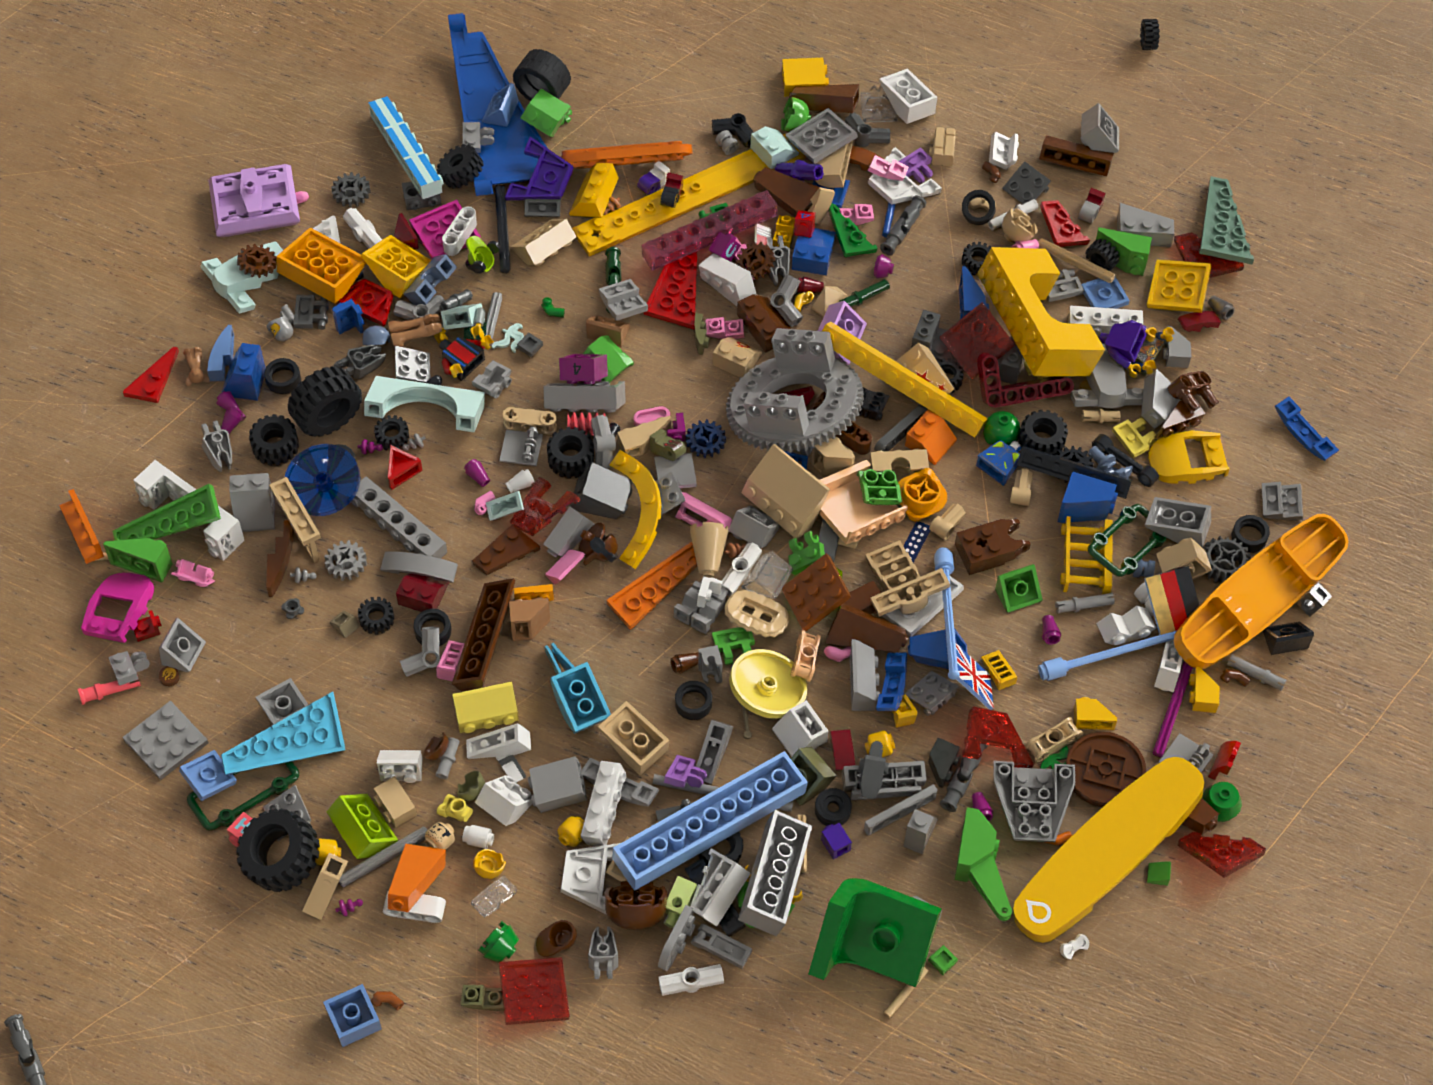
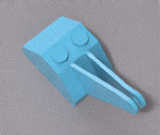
[544,643,611,734]

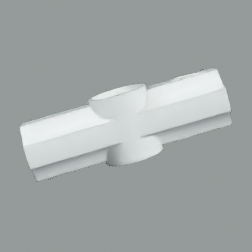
[343,208,382,249]
[722,542,762,596]
[658,964,724,996]

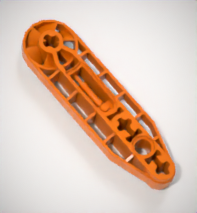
[561,141,693,169]

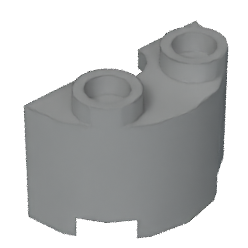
[472,360,512,399]

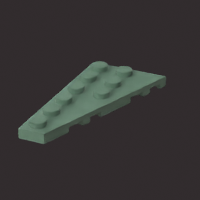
[1199,176,1254,265]

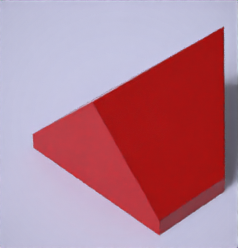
[388,445,423,490]

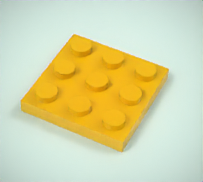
[1147,259,1211,313]

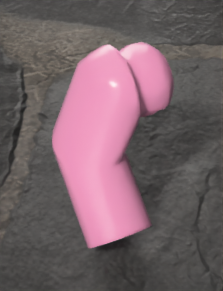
[474,491,495,515]
[824,646,851,662]

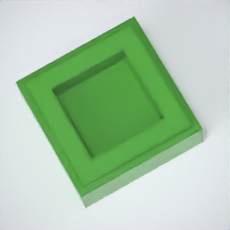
[928,945,958,975]

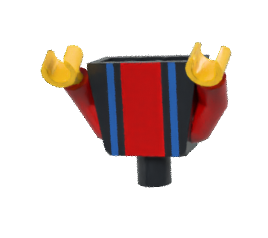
[439,335,494,381]

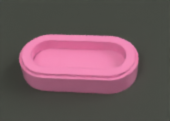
[634,406,670,426]

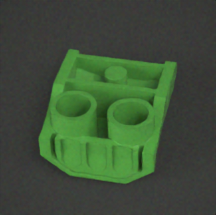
[583,335,634,383]
[857,469,902,505]

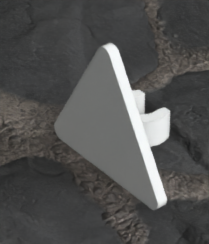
[313,215,340,243]

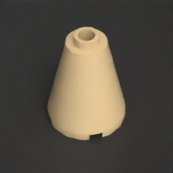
[690,522,728,577]

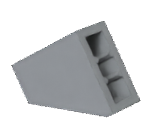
[1141,369,1180,429]
[544,507,595,557]
[903,809,938,854]

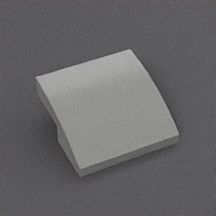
[599,279,648,321]
[654,453,697,489]
[1262,482,1303,520]

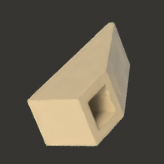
[617,416,671,457]
[302,853,348,920]

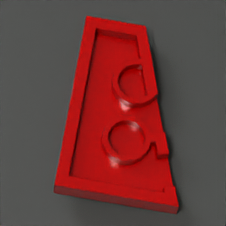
[1040,200,1090,247]

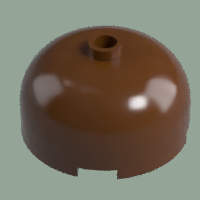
[604,881,667,930]

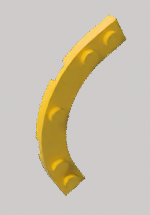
[610,450,661,570]

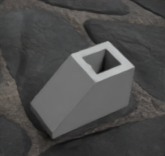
[1163,326,1191,368]

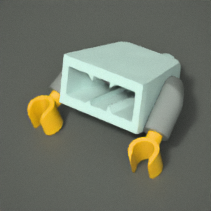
[434,303,486,343]

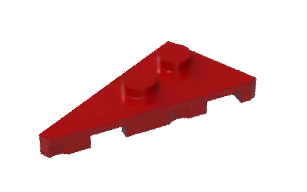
[123,346,179,403]

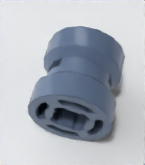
[1133,559,1155,578]

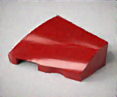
[1208,741,1241,780]

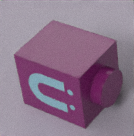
[709,232,741,262]

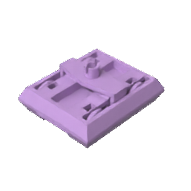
[208,164,300,238]

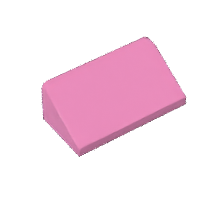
[545,550,585,585]

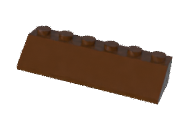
[452,578,515,692]

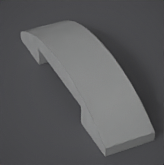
[380,552,458,583]
[582,758,659,807]

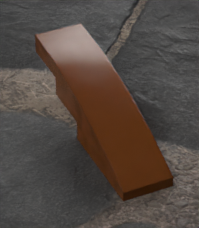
[266,520,294,597]

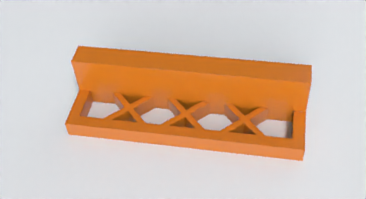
[59,489,104,564]

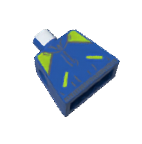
[976,441,1021,486]

